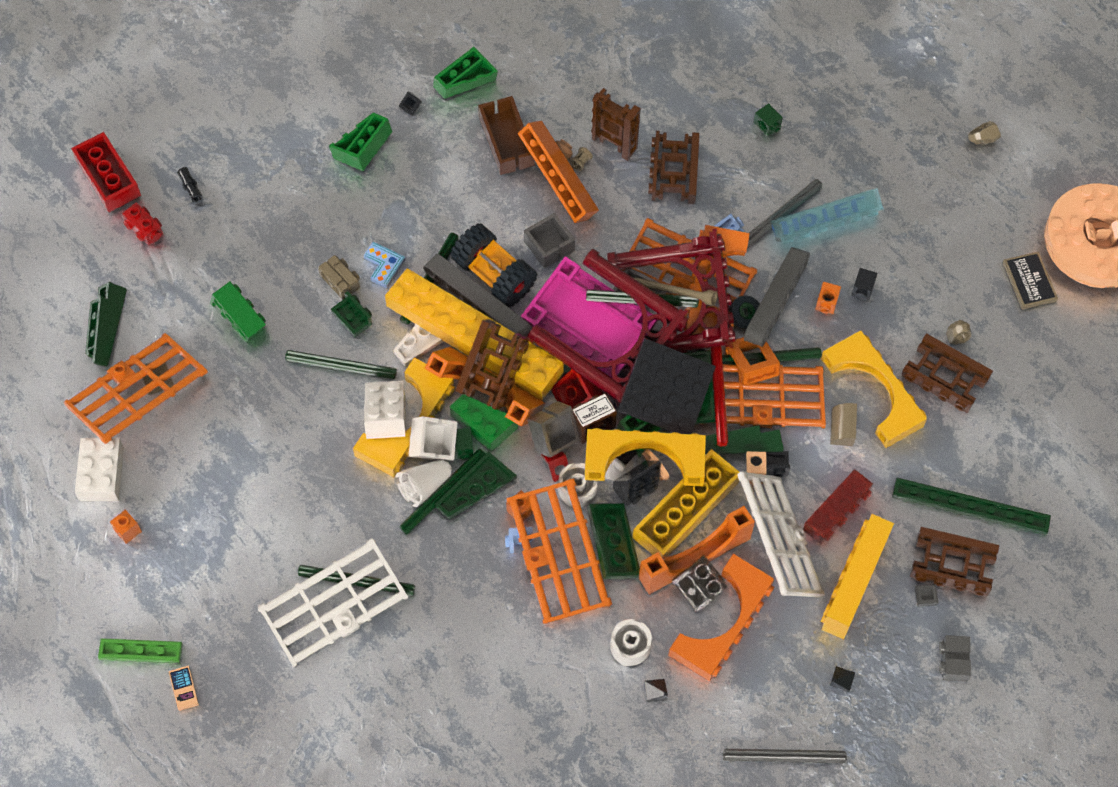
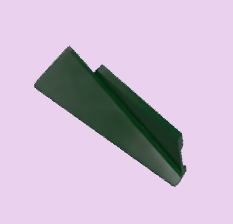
[85,282,127,367]
[705,425,784,454]

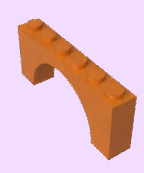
[683,225,750,335]
[425,347,546,426]
[639,506,755,595]
[668,554,775,681]

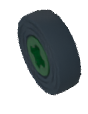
[729,295,760,329]

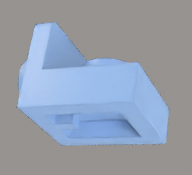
[715,214,745,232]
[505,527,533,554]

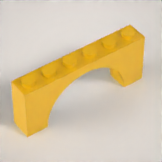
[821,330,927,448]
[353,358,455,477]
[585,428,706,486]

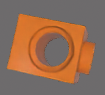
[815,282,841,314]
[506,490,533,521]
[110,509,142,544]

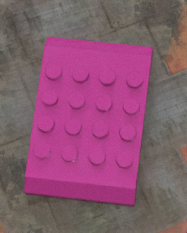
[521,256,658,378]

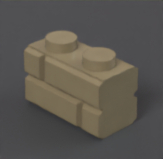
[318,255,360,300]

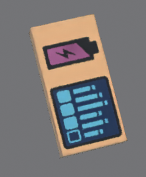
[169,665,199,711]

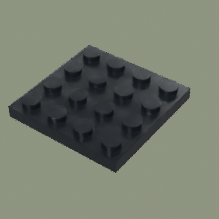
[617,338,716,434]

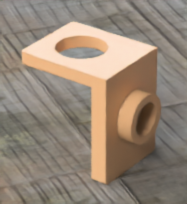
[746,451,766,484]

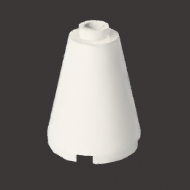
[396,460,452,507]

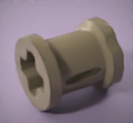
[569,147,593,171]

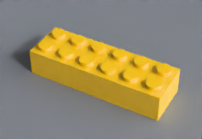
[632,449,740,557]
[820,514,894,640]

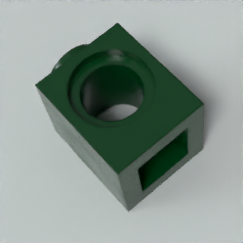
[754,103,783,137]
[454,427,473,459]

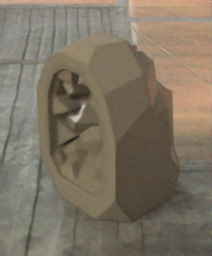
[968,121,1001,145]
[946,320,972,345]

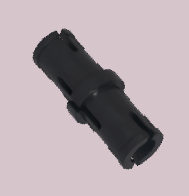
[177,167,203,202]

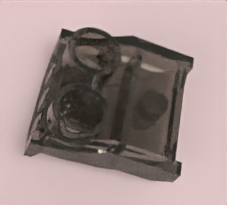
[672,554,728,612]

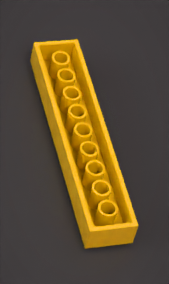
[385,268,564,401]

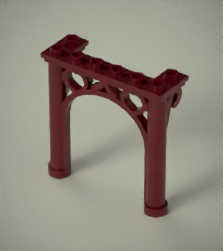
[607,228,736,359]
[527,248,689,409]

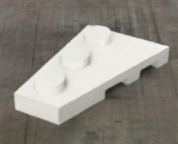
[394,323,444,367]

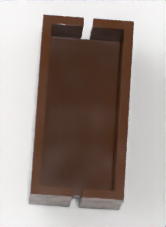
[478,96,535,175]

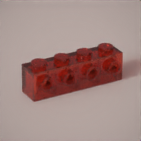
[803,469,873,545]

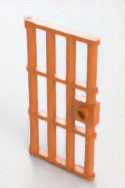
[622,218,758,312]
[64,333,208,444]
[703,364,826,429]
[506,479,612,624]

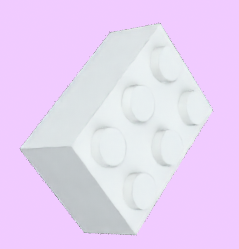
[364,381,406,439]
[75,438,124,501]

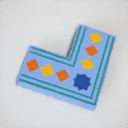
[364,242,405,288]

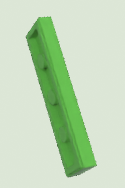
[98,638,183,663]

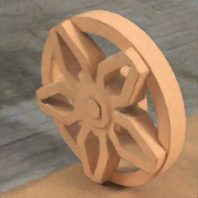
[642,449,670,481]

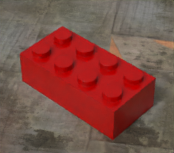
[71,132,141,212]

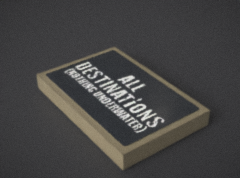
[1002,252,1058,310]

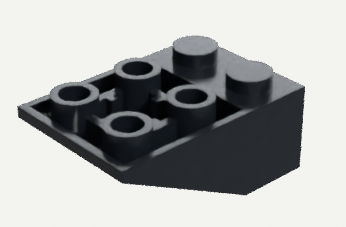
[613,460,661,507]

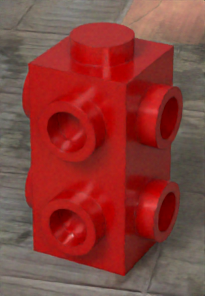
[122,202,163,245]

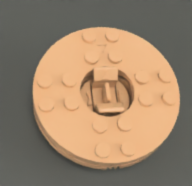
[1044,183,1118,288]

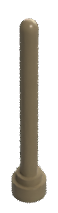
[634,278,718,306]

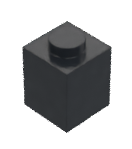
[852,268,878,300]

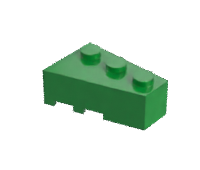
[433,47,498,99]
[329,112,392,171]
[449,394,518,453]

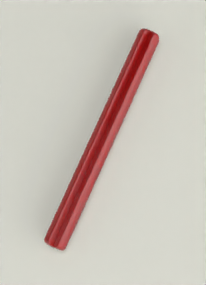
[711,346,728,447]

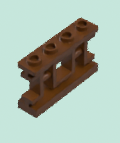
[591,88,641,161]
[648,130,700,204]
[455,319,529,410]
[901,333,993,413]
[910,527,999,596]

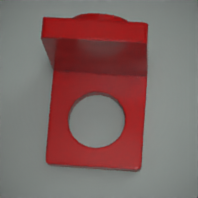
[541,451,569,482]

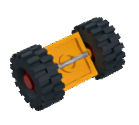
[450,223,538,307]

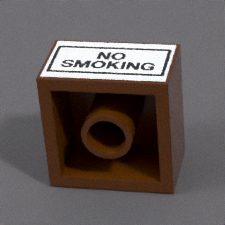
[572,393,617,444]

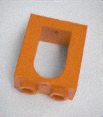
[725,337,780,386]

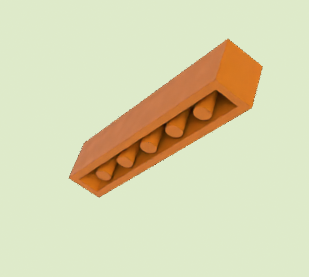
[518,121,599,223]

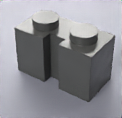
[939,635,971,682]

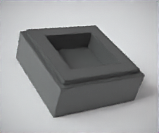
[915,584,938,607]

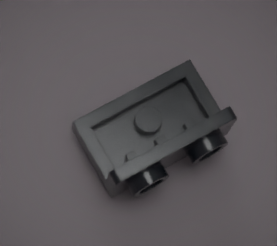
[751,451,790,477]

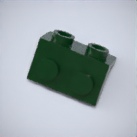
[331,291,372,338]

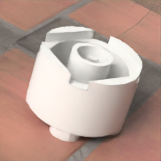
[558,463,598,509]
[610,619,652,666]

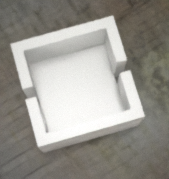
[409,416,457,461]

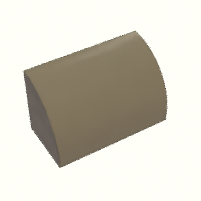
[830,403,857,447]

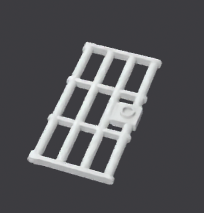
[737,472,825,597]
[258,538,408,667]

